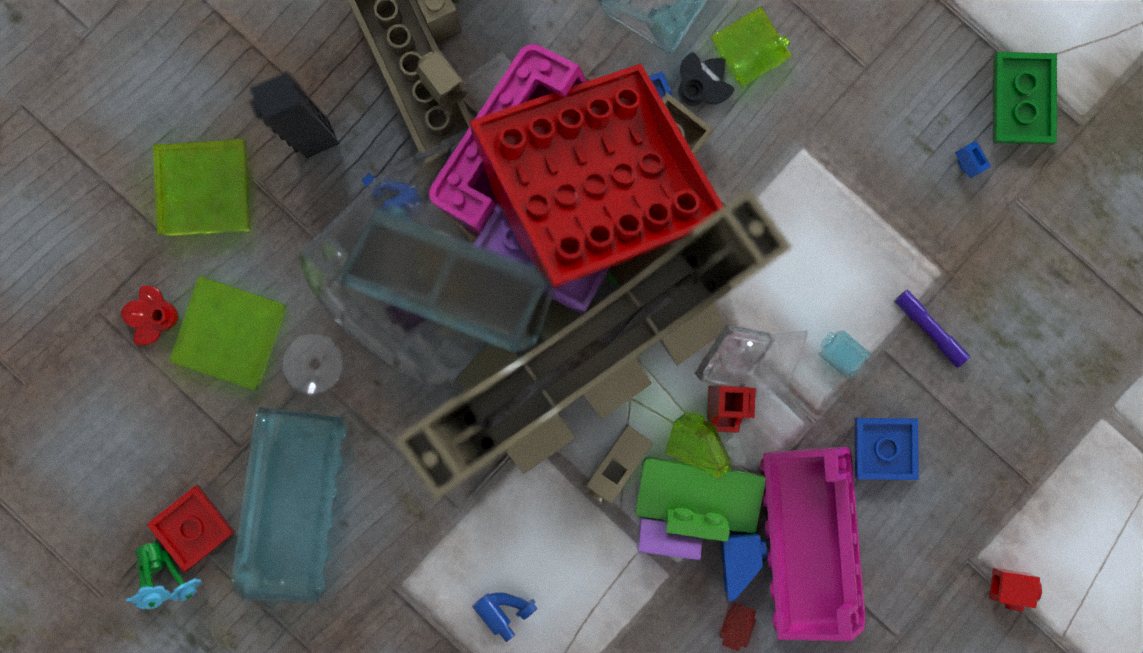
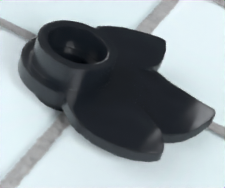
[678,52,735,106]

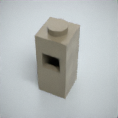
[416,0,462,44]
[586,425,653,504]

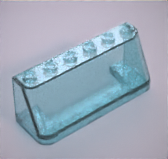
[232,407,346,602]

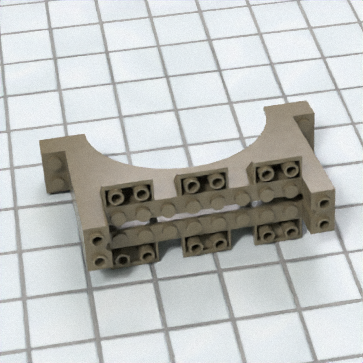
[395,189,792,499]

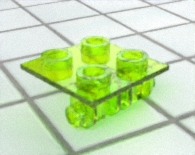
[710,6,792,87]

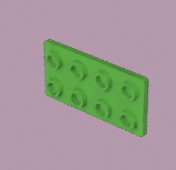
[636,457,766,542]

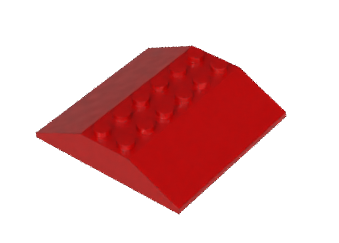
[469,64,724,288]

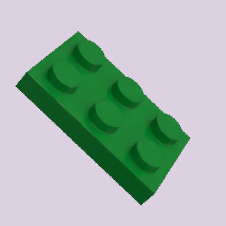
[993,52,1057,145]

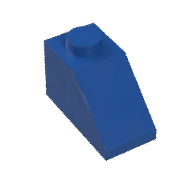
[720,532,767,601]

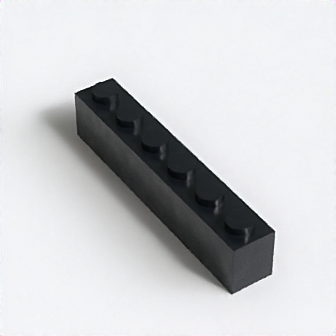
[250,71,339,158]

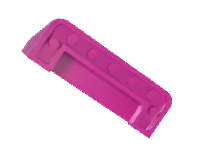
[429,44,587,238]
[760,447,865,641]

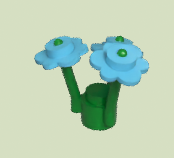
[126,543,202,609]

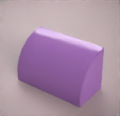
[637,517,702,560]

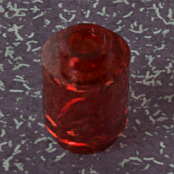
[718,602,757,651]

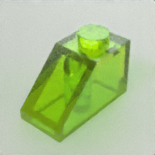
[665,412,732,479]

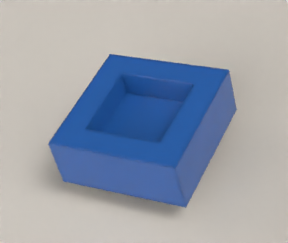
[955,141,991,178]

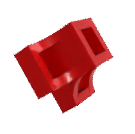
[707,386,756,433]

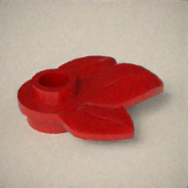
[121,286,178,345]

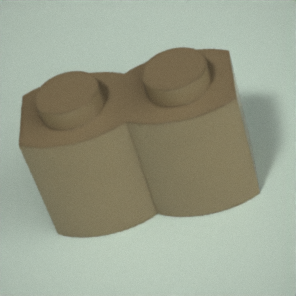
[416,52,467,111]

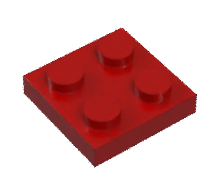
[146,485,236,572]

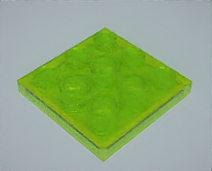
[153,139,251,236]
[169,276,287,390]

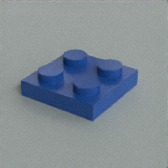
[855,418,919,480]

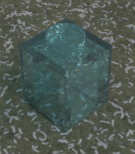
[818,330,871,378]

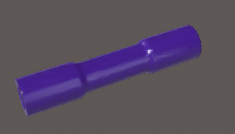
[894,289,970,368]

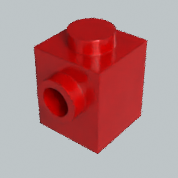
[989,568,1042,612]

